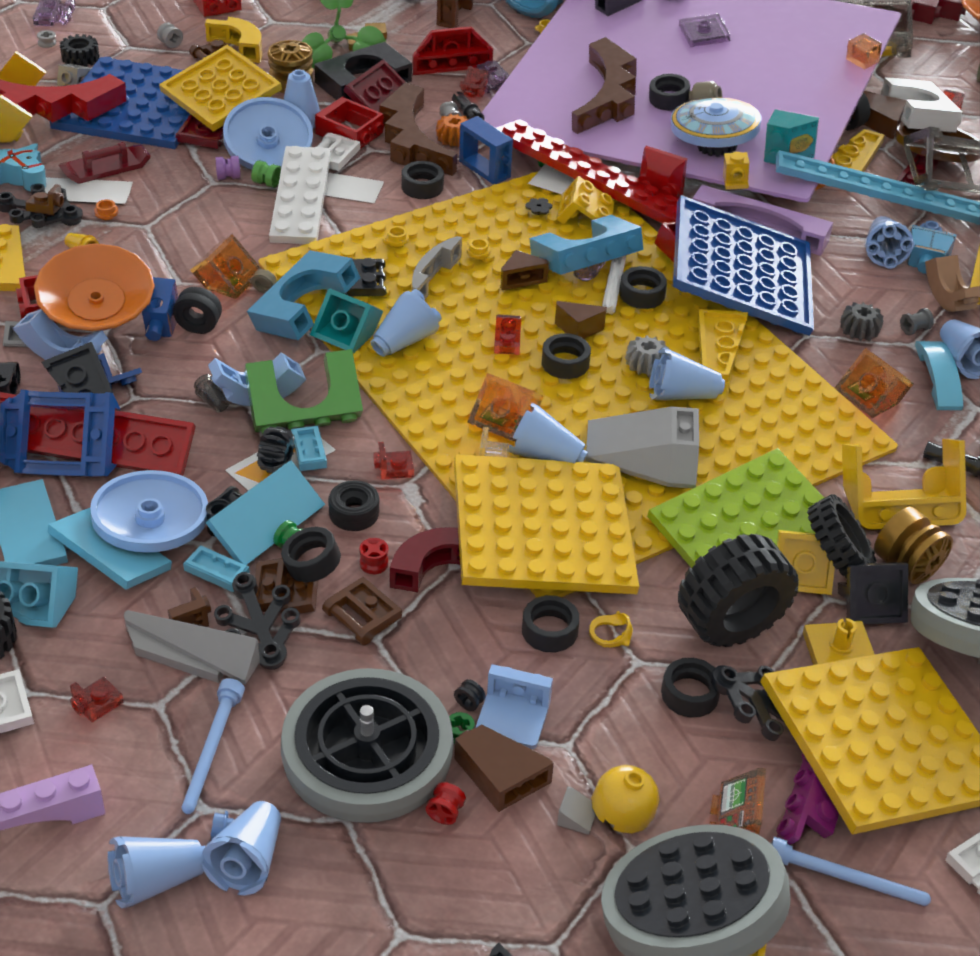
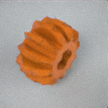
[436,114,469,147]

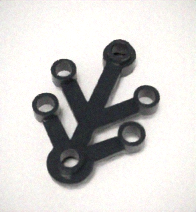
[0,183,83,228]
[214,572,301,670]
[711,665,796,741]

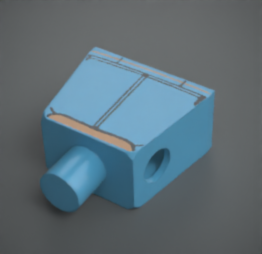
[908,225,957,273]

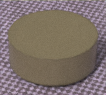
[251,269,277,293]

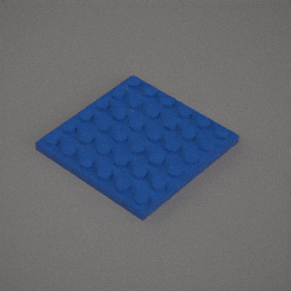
[50,57,190,149]
[673,195,814,336]

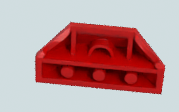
[412,26,493,76]

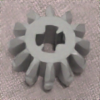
[625,335,669,377]

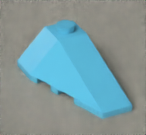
[0,561,78,628]

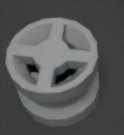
[157,22,183,48]

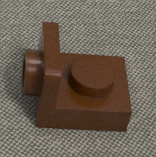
[25,184,64,215]
[168,587,211,627]

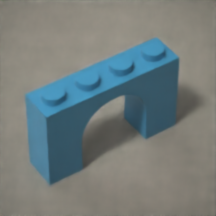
[529,215,643,275]
[247,250,360,340]

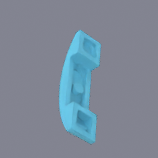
[915,341,963,410]

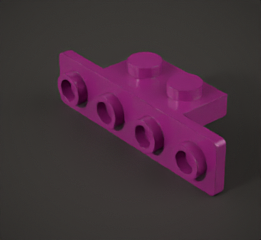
[776,753,839,845]

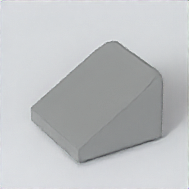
[3,321,28,347]
[557,787,596,835]

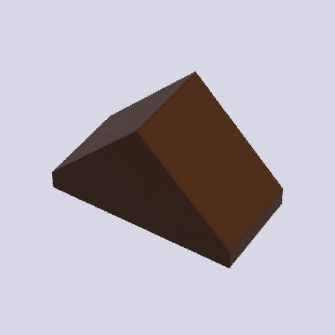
[500,250,549,291]
[555,301,607,339]

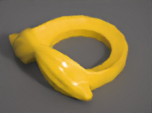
[589,611,633,648]

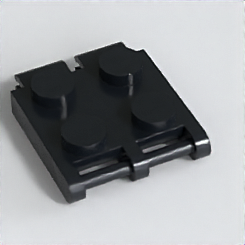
[341,258,387,296]

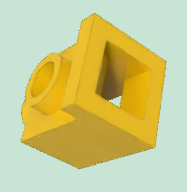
[723,152,750,190]

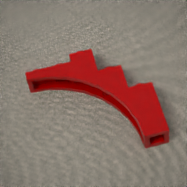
[0,74,126,123]

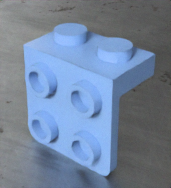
[475,664,553,749]

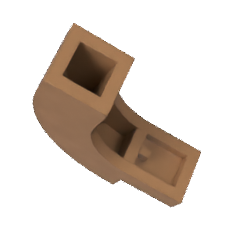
[925,255,980,312]

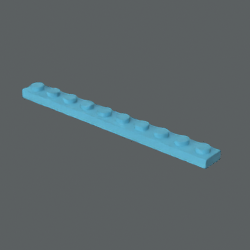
[776,150,980,225]

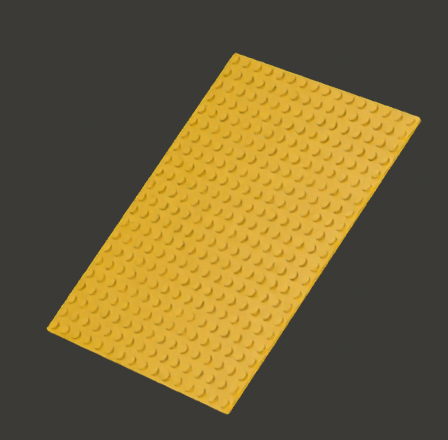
[258,171,898,598]

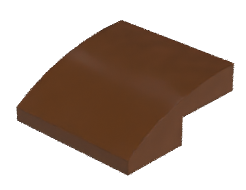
[255,558,318,613]

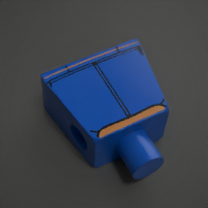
[142,277,178,341]

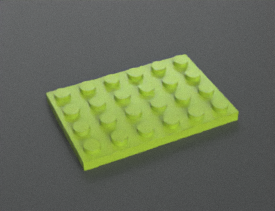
[647,448,824,568]

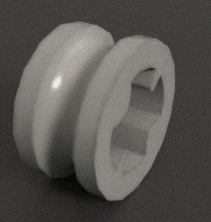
[37,30,56,48]

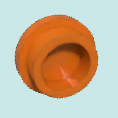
[94,199,119,220]

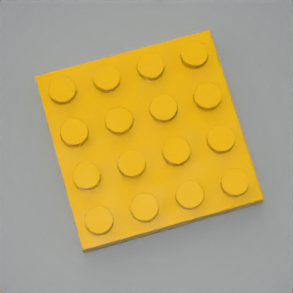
[159,44,282,131]

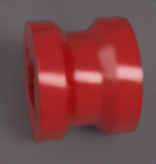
[359,538,389,575]
[426,782,466,825]

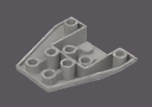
[586,407,699,489]

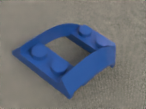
[0,390,121,476]

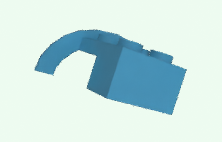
[504,0,563,18]

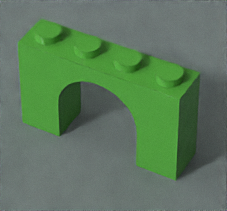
[244,349,363,434]

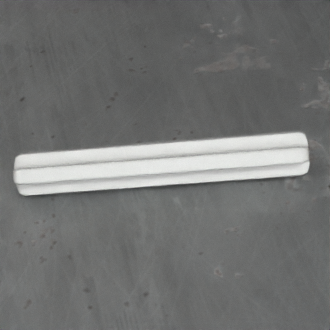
[602,255,626,315]

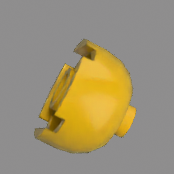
[591,765,660,833]

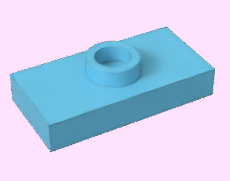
[291,426,327,471]
[183,545,250,592]

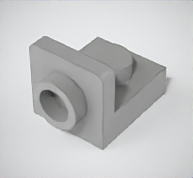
[57,64,90,86]

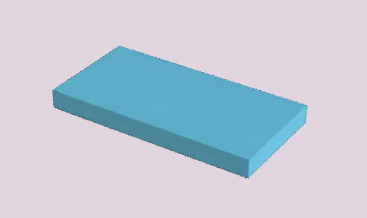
[205,460,325,565]
[0,479,68,565]
[47,508,172,590]

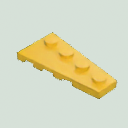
[832,129,885,172]
[0,224,26,291]
[698,309,748,382]

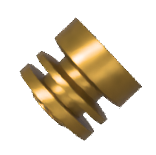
[268,40,314,94]
[874,507,953,584]

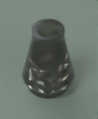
[194,374,229,413]

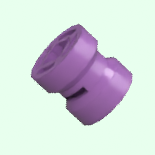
[215,156,241,180]

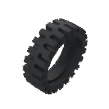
[807,494,877,579]

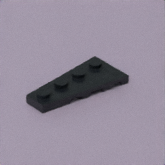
[41,342,121,411]

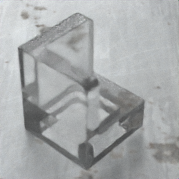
[479,427,509,457]

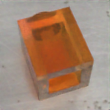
[846,33,882,70]

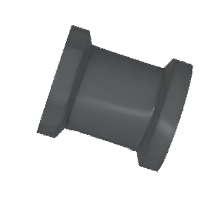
[900,308,934,335]

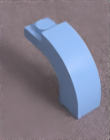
[13,309,108,360]
[208,353,307,406]

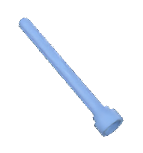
[182,678,245,814]
[771,836,931,906]

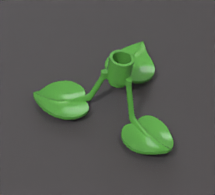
[302,0,386,68]

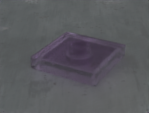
[679,13,731,47]

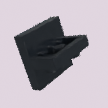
[838,562,908,624]

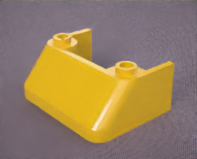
[0,51,46,143]
[842,439,966,529]

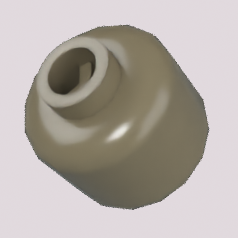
[689,81,723,101]

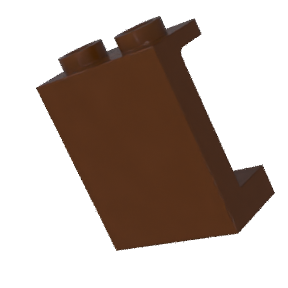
[436,0,473,28]

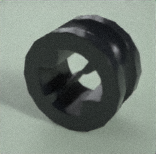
[454,679,486,711]

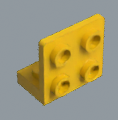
[556,176,615,224]

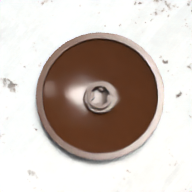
[895,123,980,163]

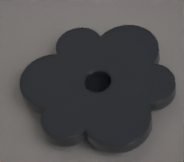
[525,198,552,215]

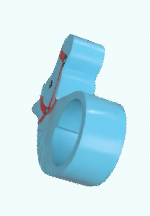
[0,143,47,191]

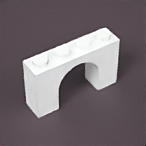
[881,77,962,132]

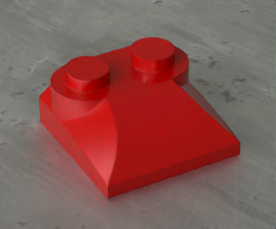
[638,145,688,200]

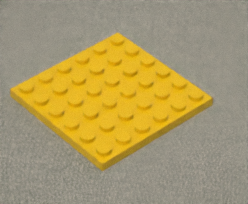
[454,454,639,594]
[760,647,980,835]

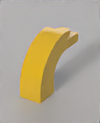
[205,17,262,63]

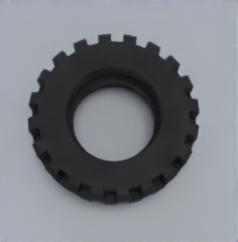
[678,534,799,647]

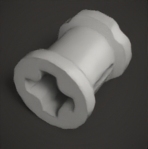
[439,101,462,117]

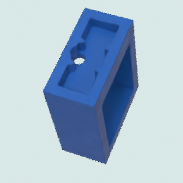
[459,116,513,185]

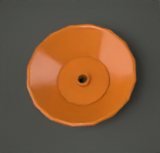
[34,243,155,332]

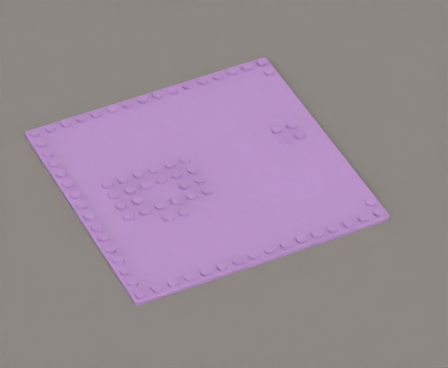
[482,0,901,202]

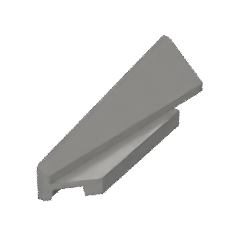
[124,610,260,685]

